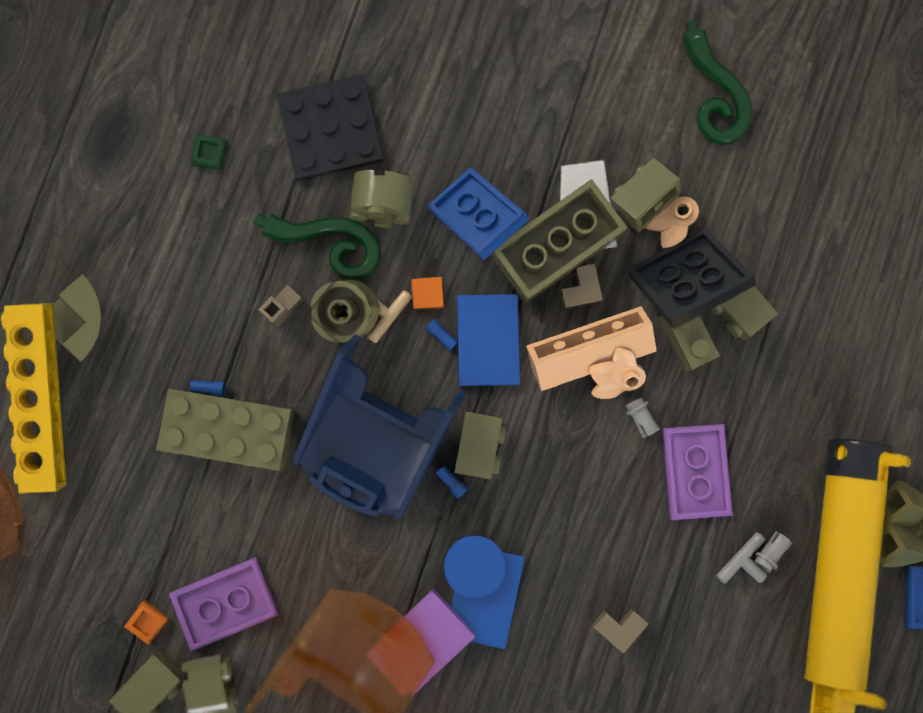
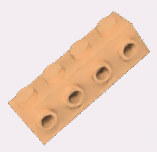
[526,306,657,391]

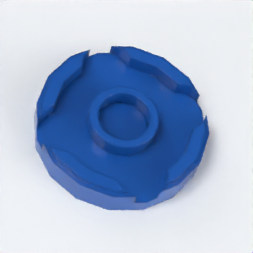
[444,535,506,598]

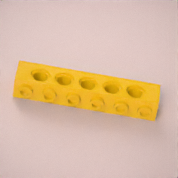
[1,303,66,493]

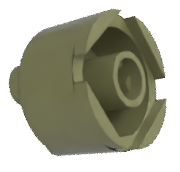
[350,170,414,228]
[310,279,380,343]
[182,653,238,713]

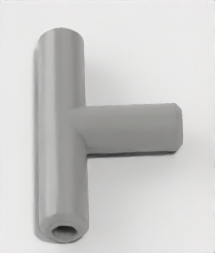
[716,532,767,584]

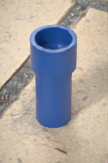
[425,318,458,350]
[190,380,226,397]
[436,465,468,499]

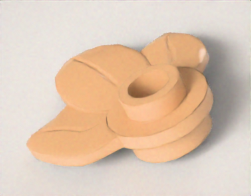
[644,197,699,249]
[589,347,646,399]

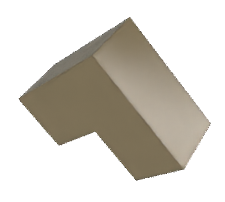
[560,264,603,310]
[259,285,303,327]
[592,609,648,654]

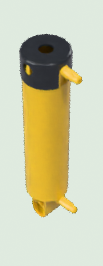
[804,438,911,713]

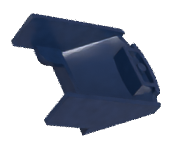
[293,334,466,519]

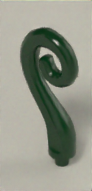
[683,20,752,145]
[253,214,381,280]

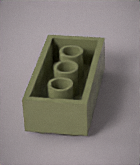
[491,179,628,304]
[156,389,296,471]

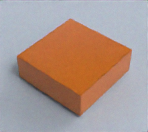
[412,277,444,310]
[124,600,170,645]

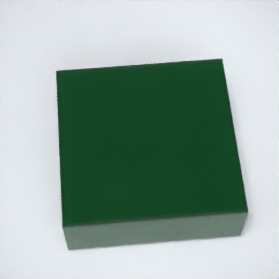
[190,134,227,170]

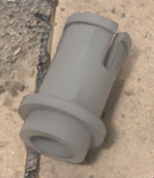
[626,397,660,438]
[754,531,792,573]

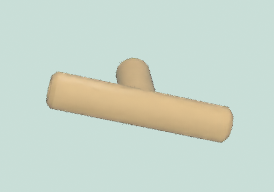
[367,291,412,343]

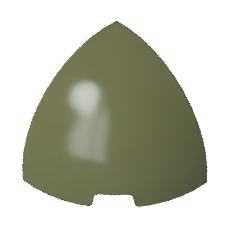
[53,274,101,362]
[880,480,923,567]

